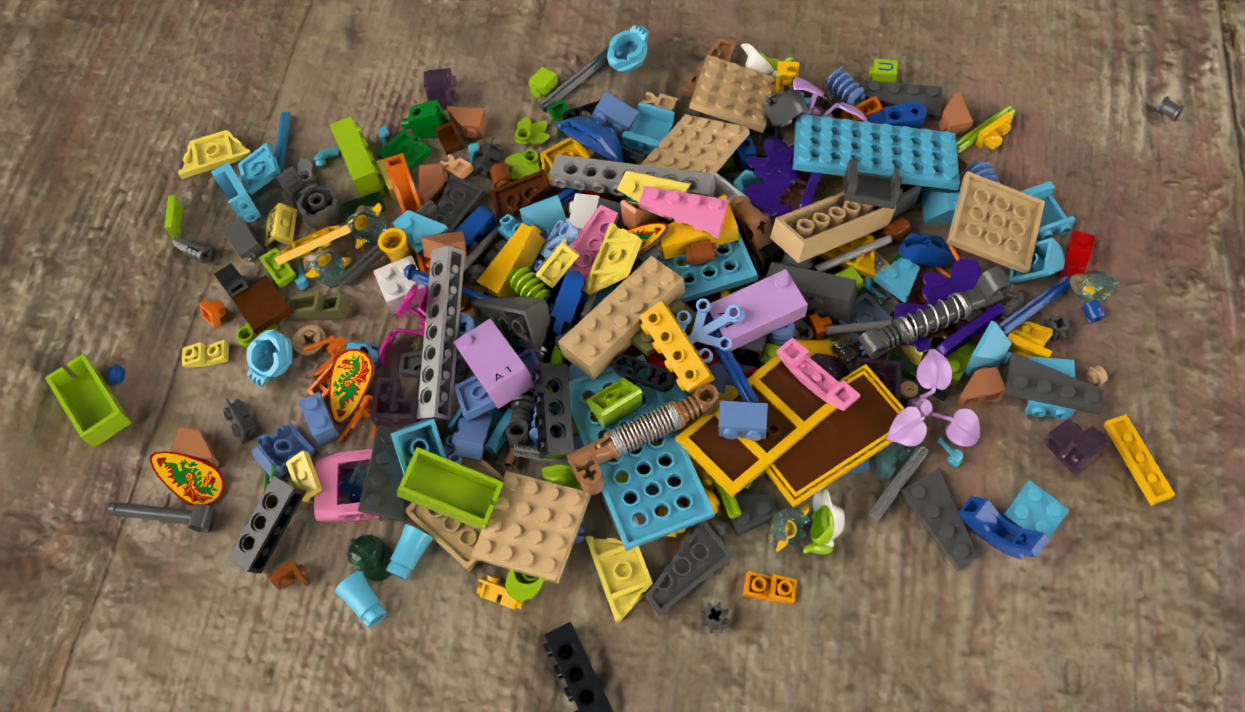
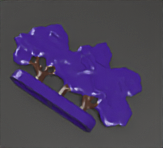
[743,138,823,217]
[894,257,1007,358]

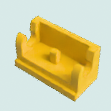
[775,61,799,93]

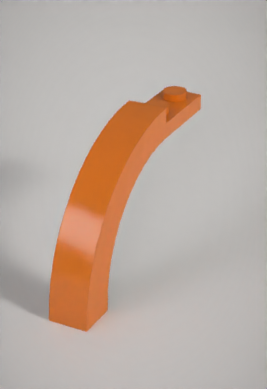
[384,153,431,274]

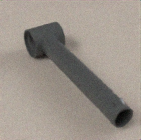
[108,502,215,533]

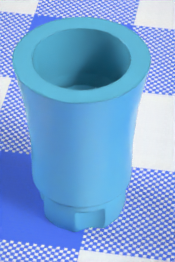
[386,524,434,580]
[335,571,387,628]

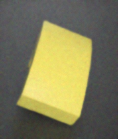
[182,340,229,368]

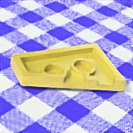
[617,170,692,221]

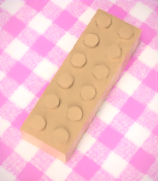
[770,192,896,263]
[558,256,686,380]

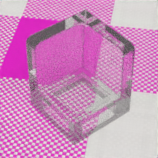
[999,288,1025,321]

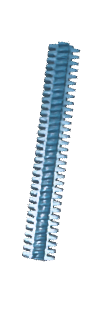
[274,111,291,175]

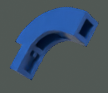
[958,496,1049,560]

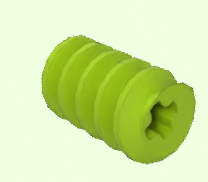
[506,266,551,303]

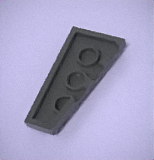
[399,349,475,383]
[357,425,404,522]

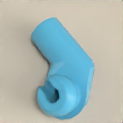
[314,146,340,167]

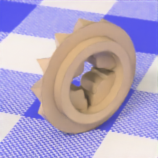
[292,325,326,356]

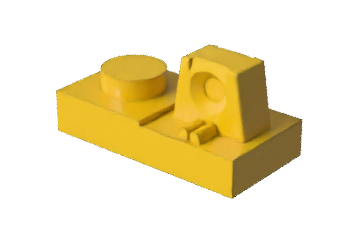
[975,112,1013,150]
[1006,320,1053,347]

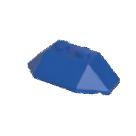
[556,115,624,163]

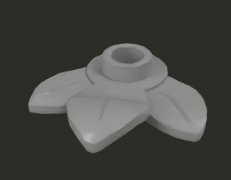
[283,158,316,187]

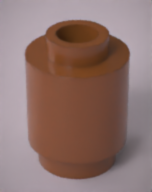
[489,163,513,188]
[880,217,912,246]
[685,239,718,265]

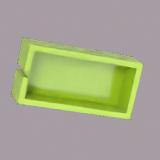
[329,116,386,204]
[45,353,132,448]
[397,447,504,530]

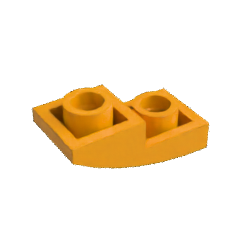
[743,571,797,604]

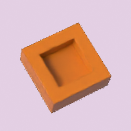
[199,299,226,328]
[808,313,833,340]

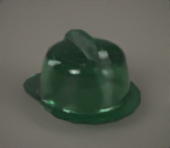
[347,534,393,582]

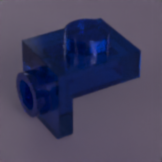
[340,470,363,503]

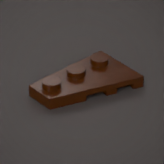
[490,169,551,226]

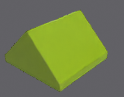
[585,378,643,429]

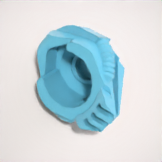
[607,25,649,74]
[247,330,292,387]

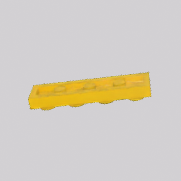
[1103,414,1175,506]

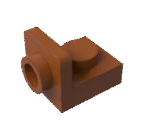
[267,560,310,590]

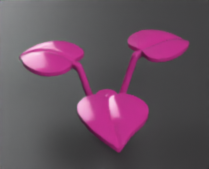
[379,284,428,367]

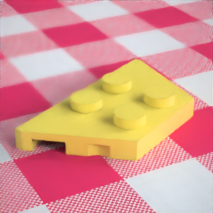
[178,130,251,179]
[583,223,642,295]
[585,536,653,623]

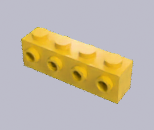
[639,301,715,394]

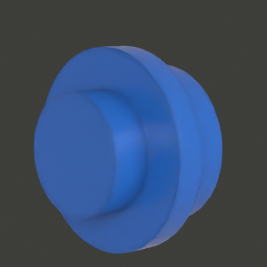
[107,364,126,385]

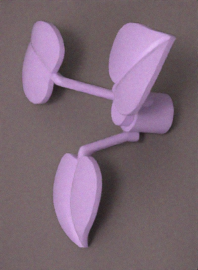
[793,77,867,121]
[887,349,980,446]

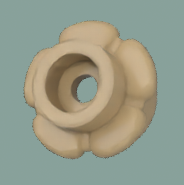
[1086,365,1108,387]

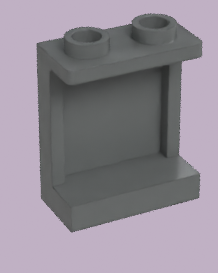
[844,159,903,209]

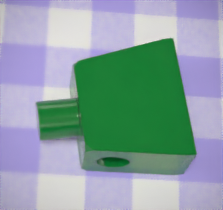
[401,100,449,139]

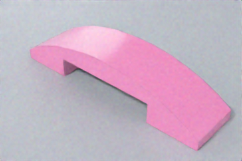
[776,338,860,411]

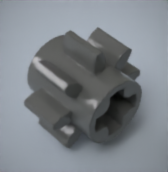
[1043,315,1073,342]
[700,602,730,634]

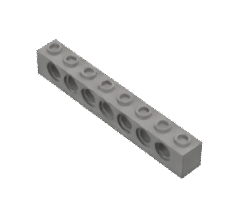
[550,154,716,197]
[417,246,465,422]

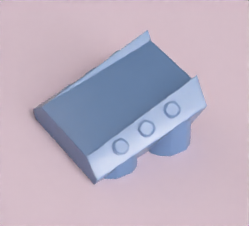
[251,423,315,477]

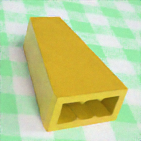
[656,195,739,260]
[477,223,545,298]

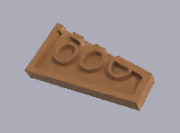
[680,38,736,98]

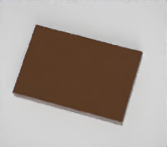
[232,275,293,335]

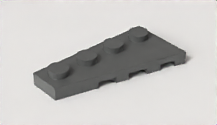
[863,80,943,122]
[432,174,485,233]
[1005,352,1104,414]
[900,468,978,570]
[644,521,733,616]

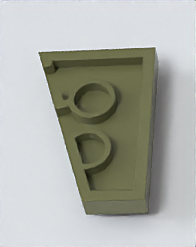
[631,298,696,356]

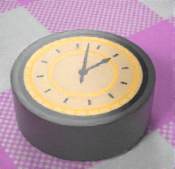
[897,379,920,402]

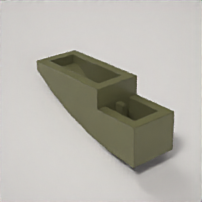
[285,291,351,320]

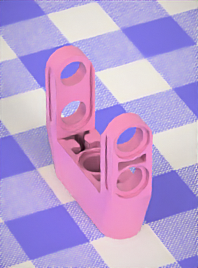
[314,449,381,523]

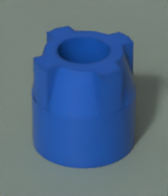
[1081,300,1106,324]

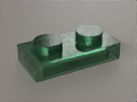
[342,191,386,223]

